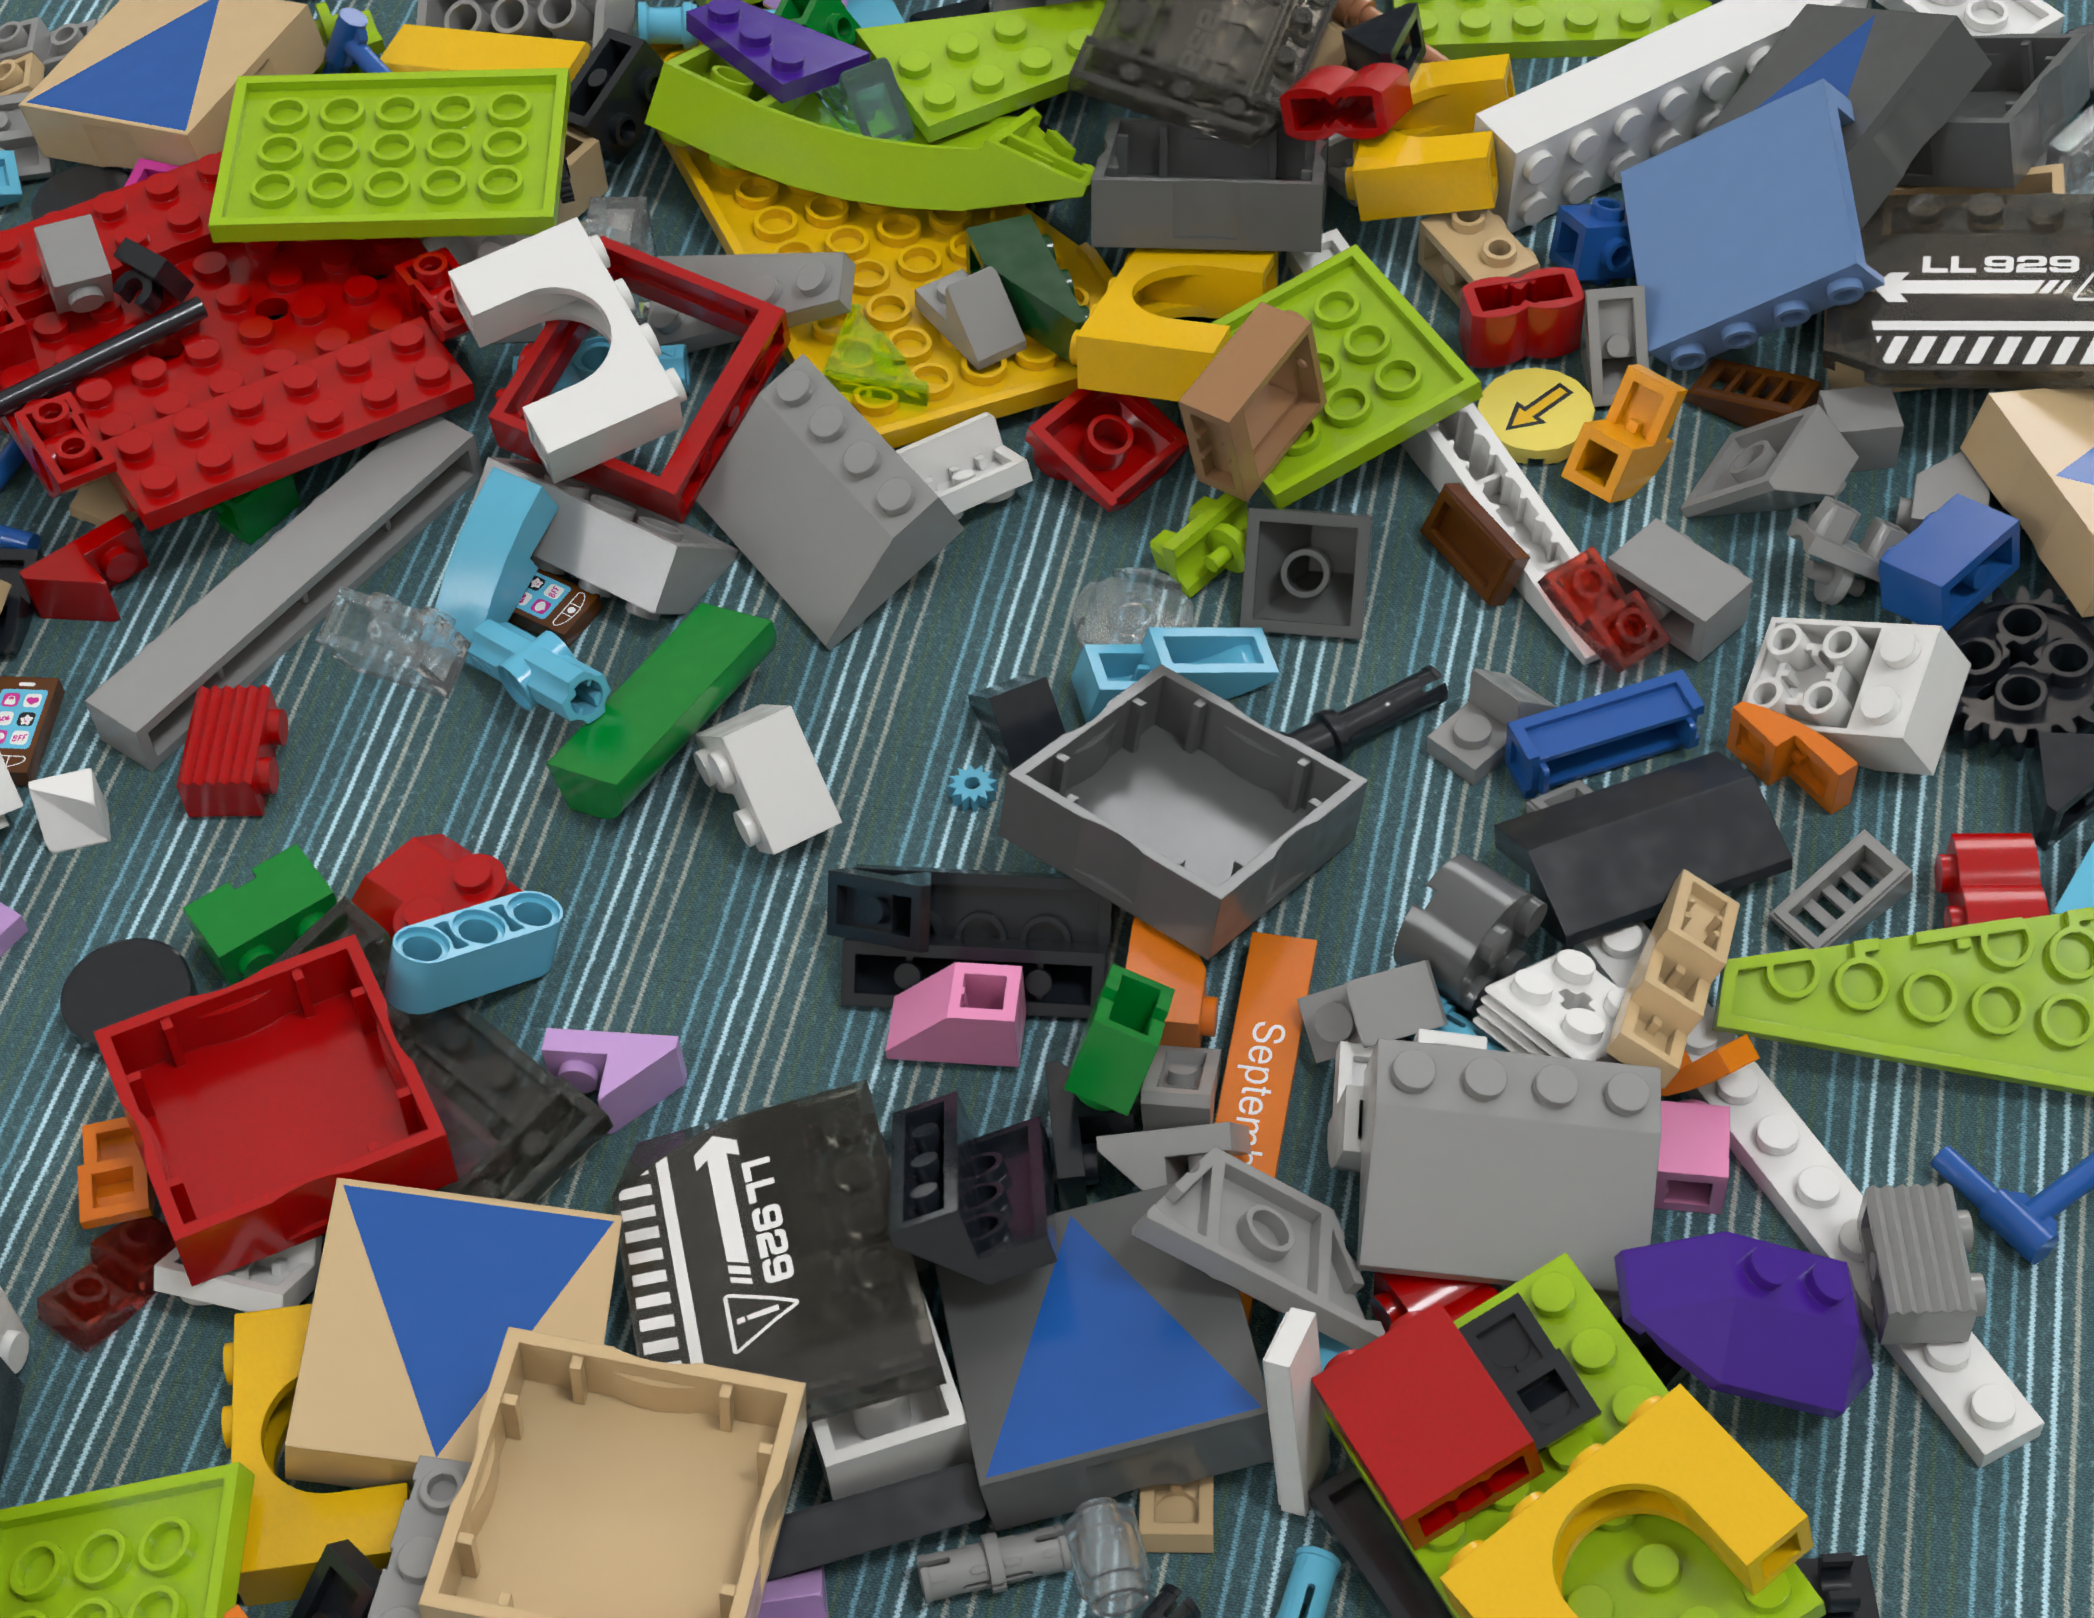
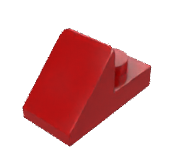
[19,513,149,622]

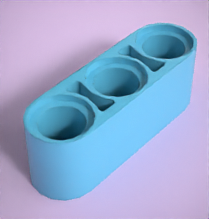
[384,891,563,1015]

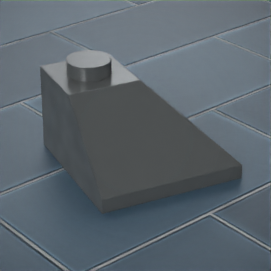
[1240,508,1374,639]

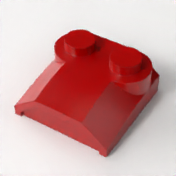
[1024,388,1189,512]
[346,833,522,952]

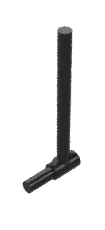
[0,296,208,418]

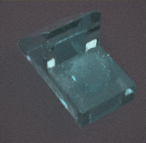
[814,57,914,142]

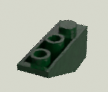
[966,214,1090,367]

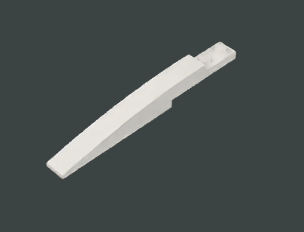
[1286,228,1639,665]

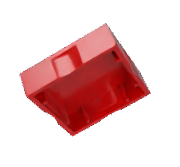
[94,934,459,1287]

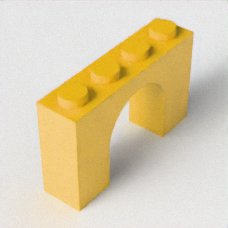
[1345,54,1516,221]
[1069,248,1278,402]
[221,1304,411,1607]
[1439,1384,1814,1618]

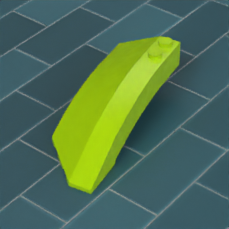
[644,44,1095,211]

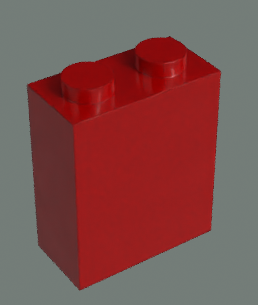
[1311,1301,1545,1551]

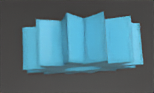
[947,764,998,813]

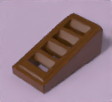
[1685,358,1822,428]

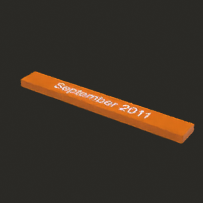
[1215,932,1317,1328]

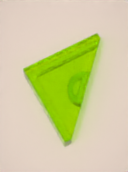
[822,304,929,407]

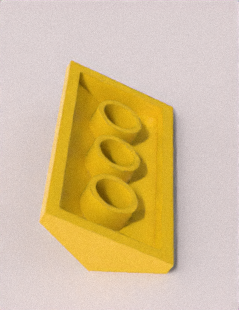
[380,24,591,82]

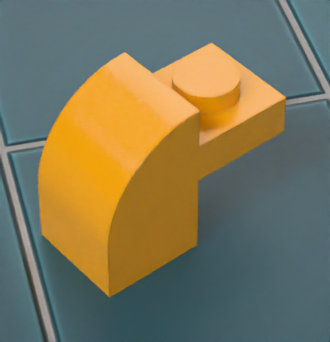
[1561,364,1688,503]

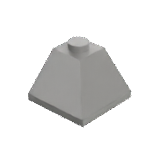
[1680,404,1859,518]

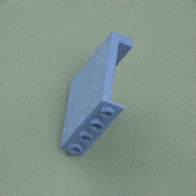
[1620,78,1885,371]

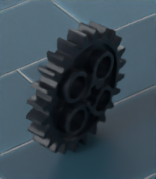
[1947,586,2094,762]

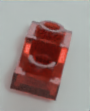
[1537,546,1671,673]
[37,1216,176,1353]

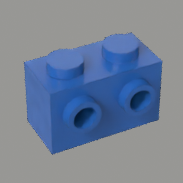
[1878,493,2020,632]

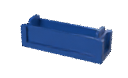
[1504,669,1705,799]

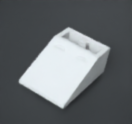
[1742,617,1971,776]

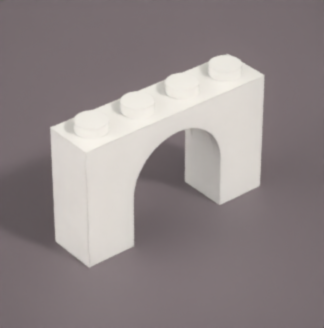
[448,217,687,484]

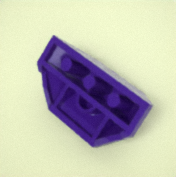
[1614,1231,1874,1419]

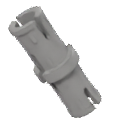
[916,1523,1072,1604]

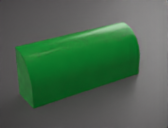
[546,602,777,819]

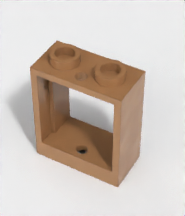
[1178,302,1327,502]

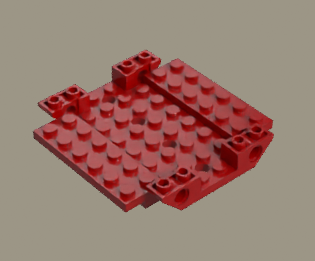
[0,151,475,532]

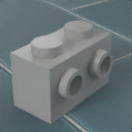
[1605,518,1753,662]

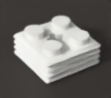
[1473,949,1627,1064]

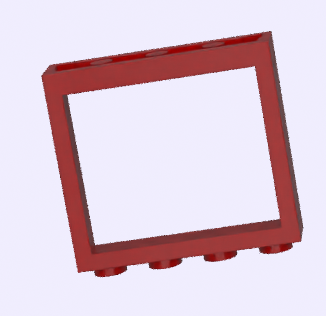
[488,235,791,524]

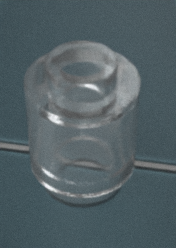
[1063,1497,1152,1617]

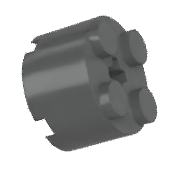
[1393,854,1548,1015]

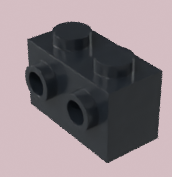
[567,28,664,165]

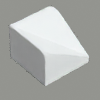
[28,768,111,853]

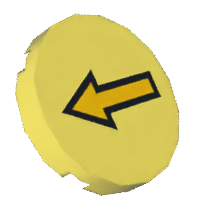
[1477,367,1595,465]

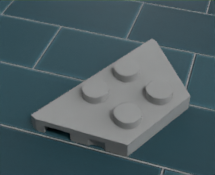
[1131,1147,1385,1349]

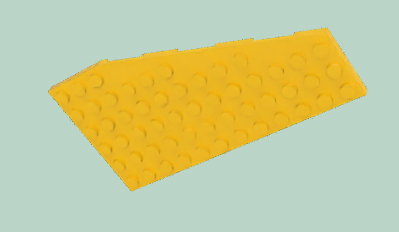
[650,41,1114,448]

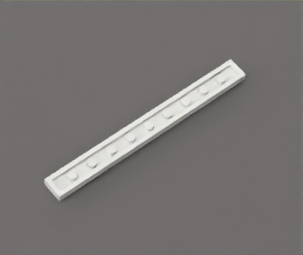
[1573,921,2045,1468]

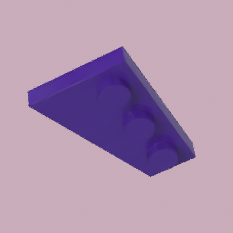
[686,0,871,104]

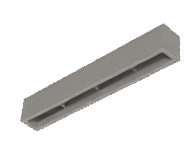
[85,415,483,772]

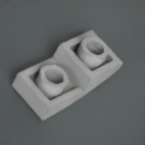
[0,17,98,75]

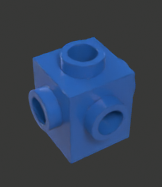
[1549,197,1635,285]

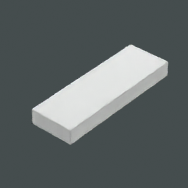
[1262,1307,1331,1517]

